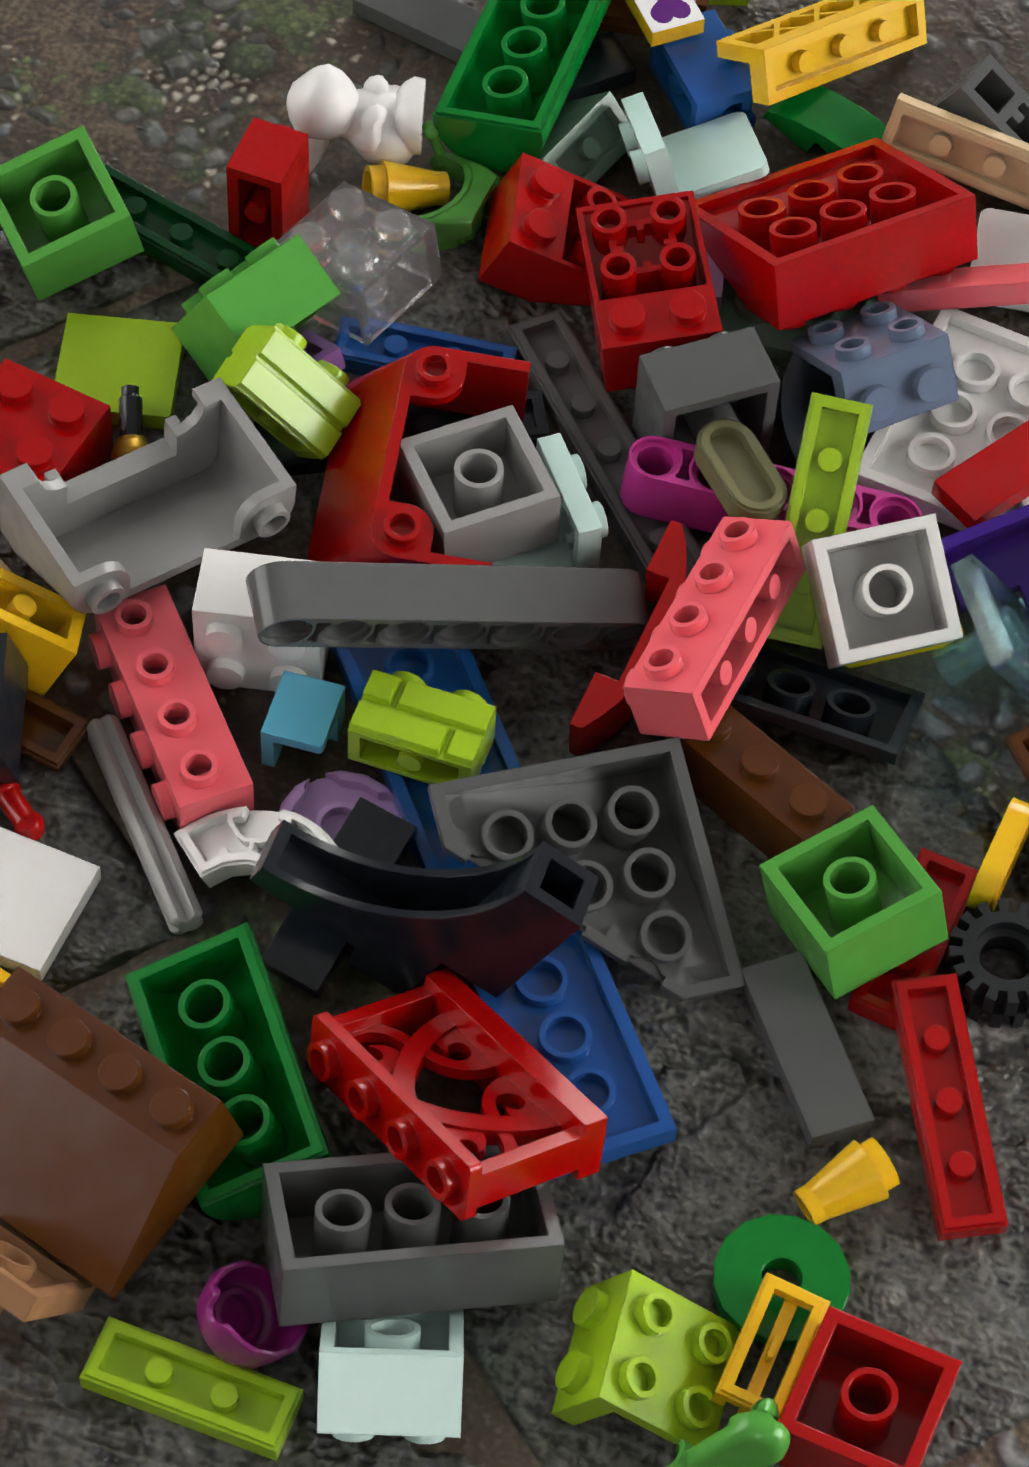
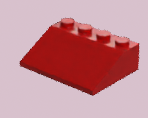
[695,137,978,331]

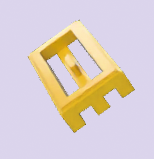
[711,1272,830,1422]

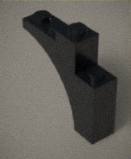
[249,820,599,998]

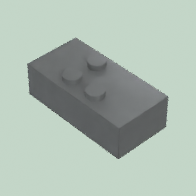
[260,1145,565,1327]

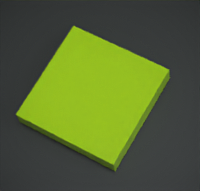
[55,313,185,430]

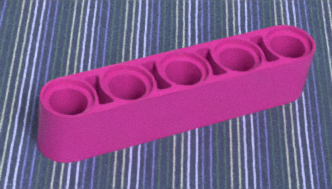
[620,435,923,533]

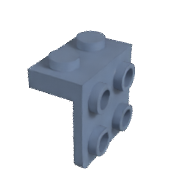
[791,301,959,433]

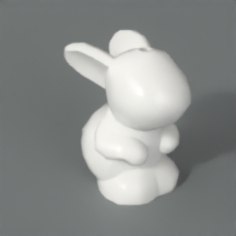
[286,64,426,175]

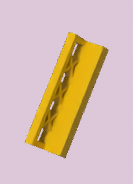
[716,0,927,106]

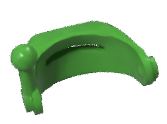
[392,120,500,250]

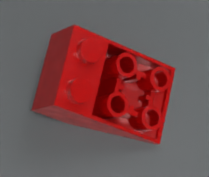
[478,152,631,306]
[576,190,723,392]

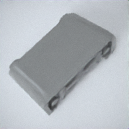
[0,377,296,615]

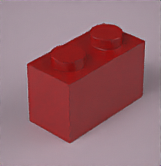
[226,117,309,248]

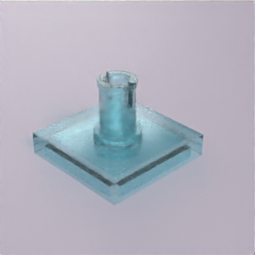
[932,554,1029,699]

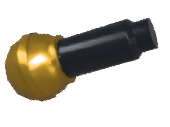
[111,385,148,461]

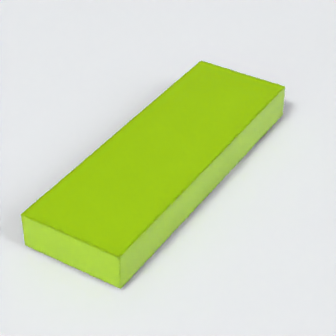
[79,1316,304,1461]

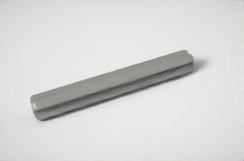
[87,714,203,935]

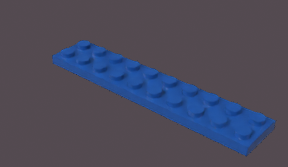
[330,647,677,1181]

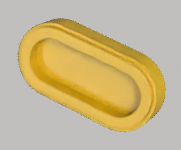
[967,797,1029,912]

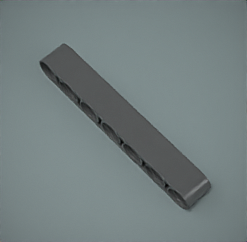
[245,561,650,650]

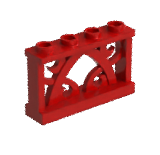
[306,967,608,1221]

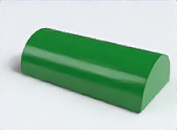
[432,0,611,173]
[124,922,332,1220]

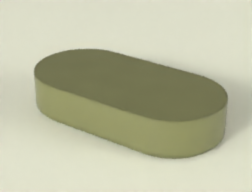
[694,419,787,520]

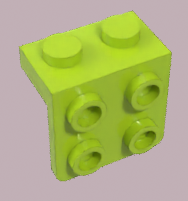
[551,1269,739,1446]

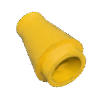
[362,159,450,218]
[793,1137,900,1225]

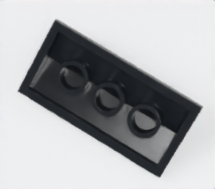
[730,640,926,765]

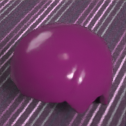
[196,1260,309,1369]

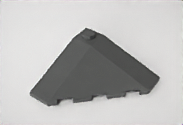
[427,737,746,1002]

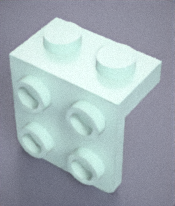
[617,92,770,200]
[492,433,609,568]

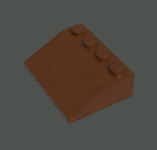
[0,966,244,1300]

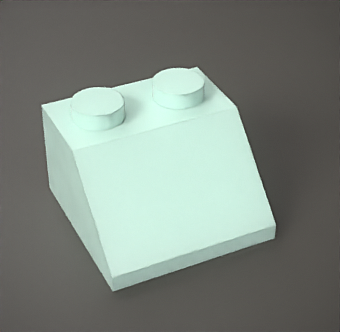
[317,1309,464,1444]

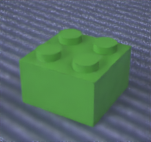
[0,126,145,302]
[171,233,341,381]
[759,805,949,1000]

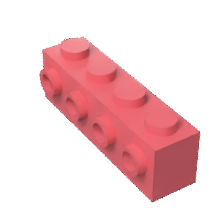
[623,516,806,741]
[87,584,254,831]

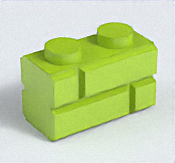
[212,323,361,460]
[348,670,497,784]

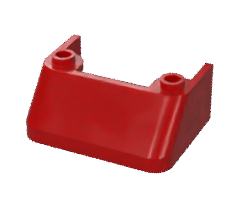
[308,346,531,566]

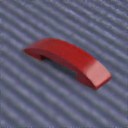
[569,520,687,756]

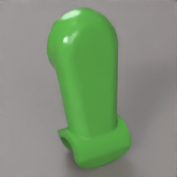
[666,1398,791,1467]

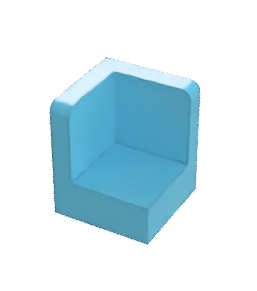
[261,670,345,767]

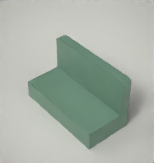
[538,91,627,183]

